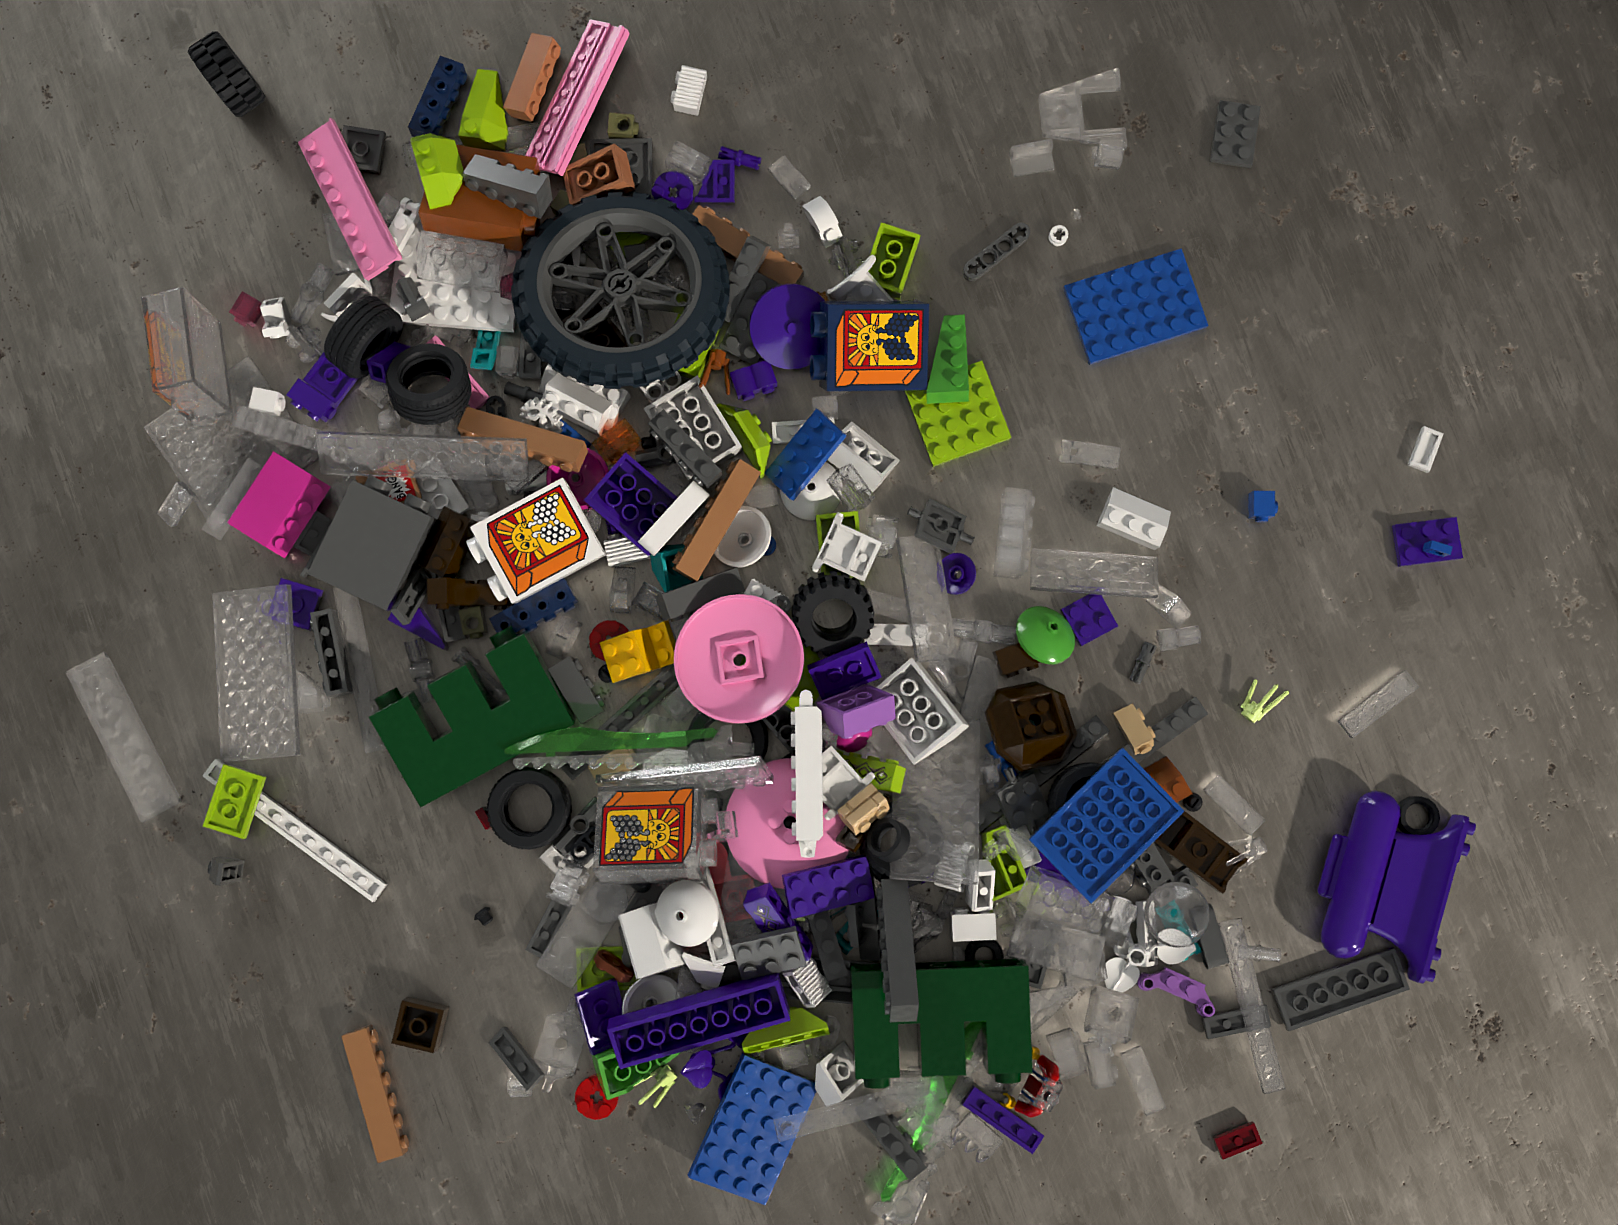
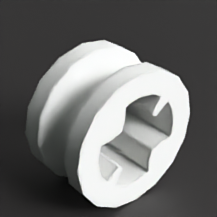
[1048,225,1068,246]

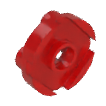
[589,620,630,662]
[575,1074,619,1120]

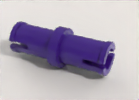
[718,146,761,170]

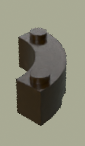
[427,577,514,611]

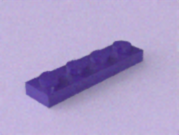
[961,1085,1044,1154]

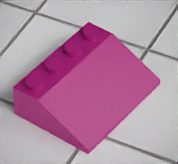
[227,451,331,558]

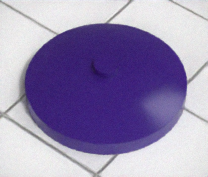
[749,284,825,369]

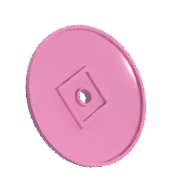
[674,594,804,724]
[725,758,849,889]

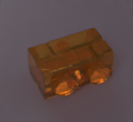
[591,418,641,465]

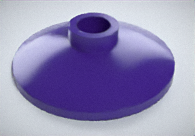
[936,553,976,595]

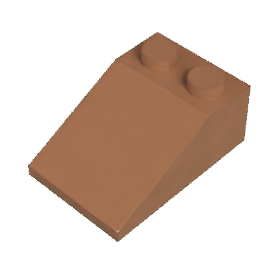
[563,144,636,206]

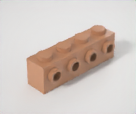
[503,33,561,122]

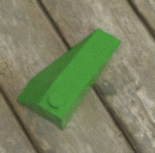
[591,1047,681,1100]

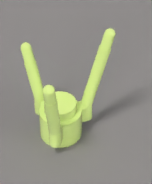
[1241,679,1289,723]
[633,1064,678,1108]

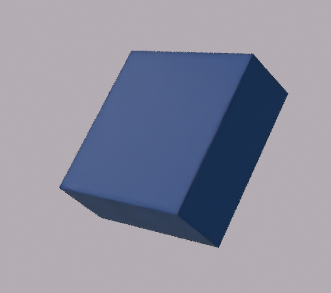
[1422,540,1453,557]

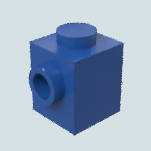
[1248,491,1278,522]

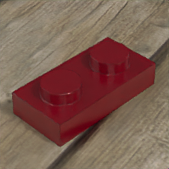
[1213,1121,1263,1160]

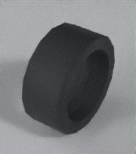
[1398,796,1440,835]
[867,818,911,862]

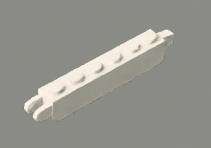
[791,690,823,858]

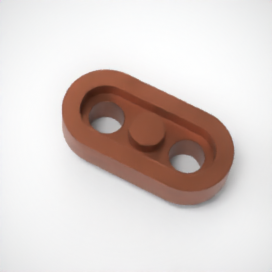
[594,950,635,983]

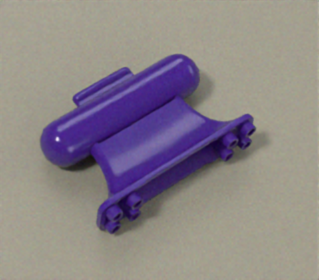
[1317,791,1476,984]

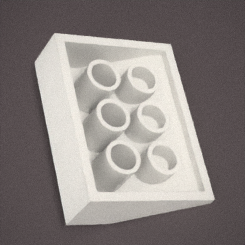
[644,375,743,480]
[876,658,969,765]

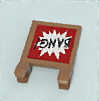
[356,458,422,503]

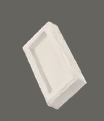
[1407,426,1444,473]

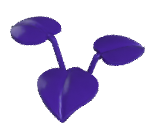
[680,1033,748,1101]

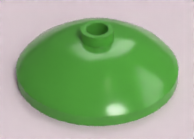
[1016,606,1075,664]

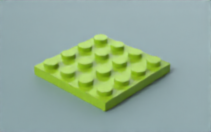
[904,361,1012,467]

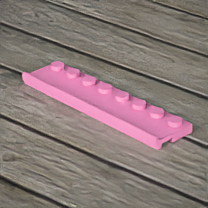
[525,19,630,176]
[298,118,402,281]

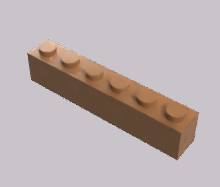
[693,205,804,284]
[457,407,588,473]
[672,459,761,582]
[341,1025,409,1163]

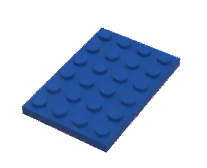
[1063,248,1209,365]
[1028,748,1184,904]
[687,1053,816,1206]

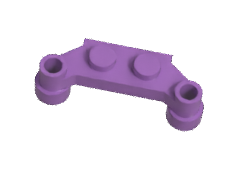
[1136,967,1215,1017]

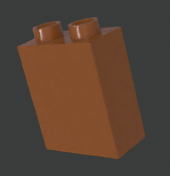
[418,145,541,252]

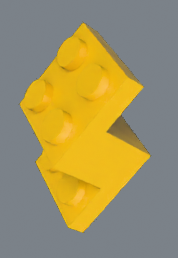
[600,620,676,683]

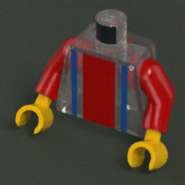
[999,1046,1063,1117]

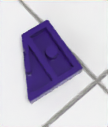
[694,160,735,203]

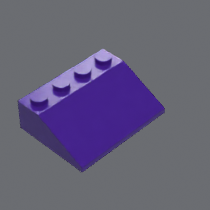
[583,452,678,557]

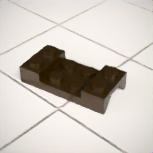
[1153,811,1248,894]

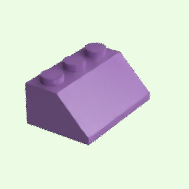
[816,684,896,739]

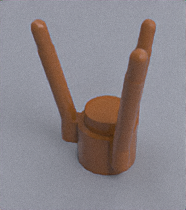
[698,349,730,395]

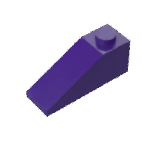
[387,607,449,651]

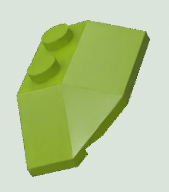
[410,133,464,209]
[716,403,772,479]
[742,1007,830,1054]

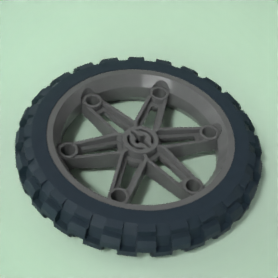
[511,191,730,389]

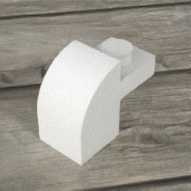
[802,196,843,248]
[260,297,292,339]

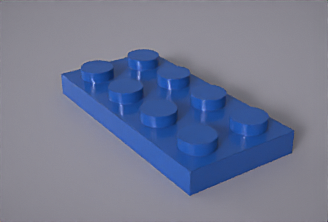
[765,408,847,501]

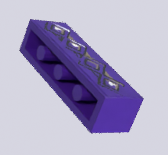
[743,882,813,961]

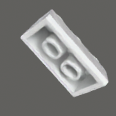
[542,373,613,437]
[828,421,900,494]
[1097,487,1171,550]
[618,903,685,979]

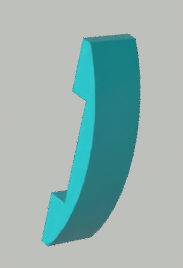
[470,330,501,370]

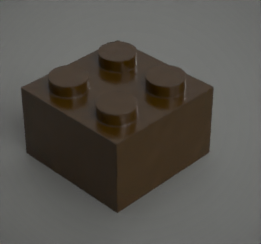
[391,997,450,1053]

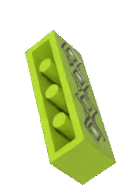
[835,749,906,794]

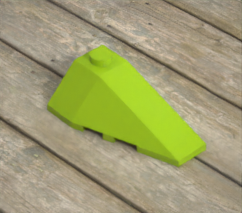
[458,69,508,151]

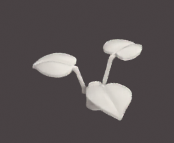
[1101,894,1196,995]

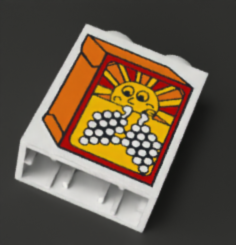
[466,478,606,604]

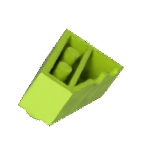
[981,825,1031,901]

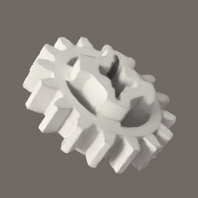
[519,397,564,434]

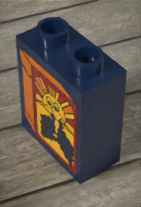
[810,301,929,391]

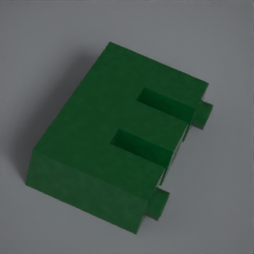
[369,625,576,808]
[850,958,1032,1089]

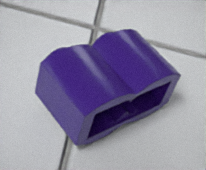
[730,360,777,401]

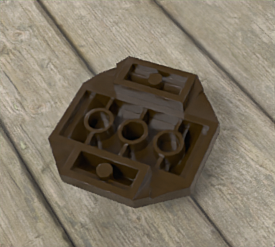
[984,681,1077,772]

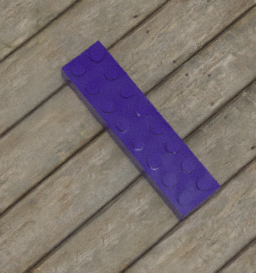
[607,973,790,1069]

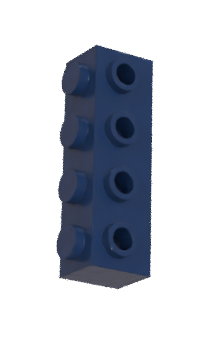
[408,55,467,137]
[489,578,578,635]

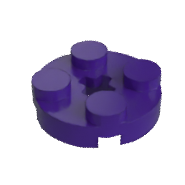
[651,171,694,210]

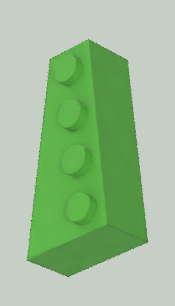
[926,314,969,404]

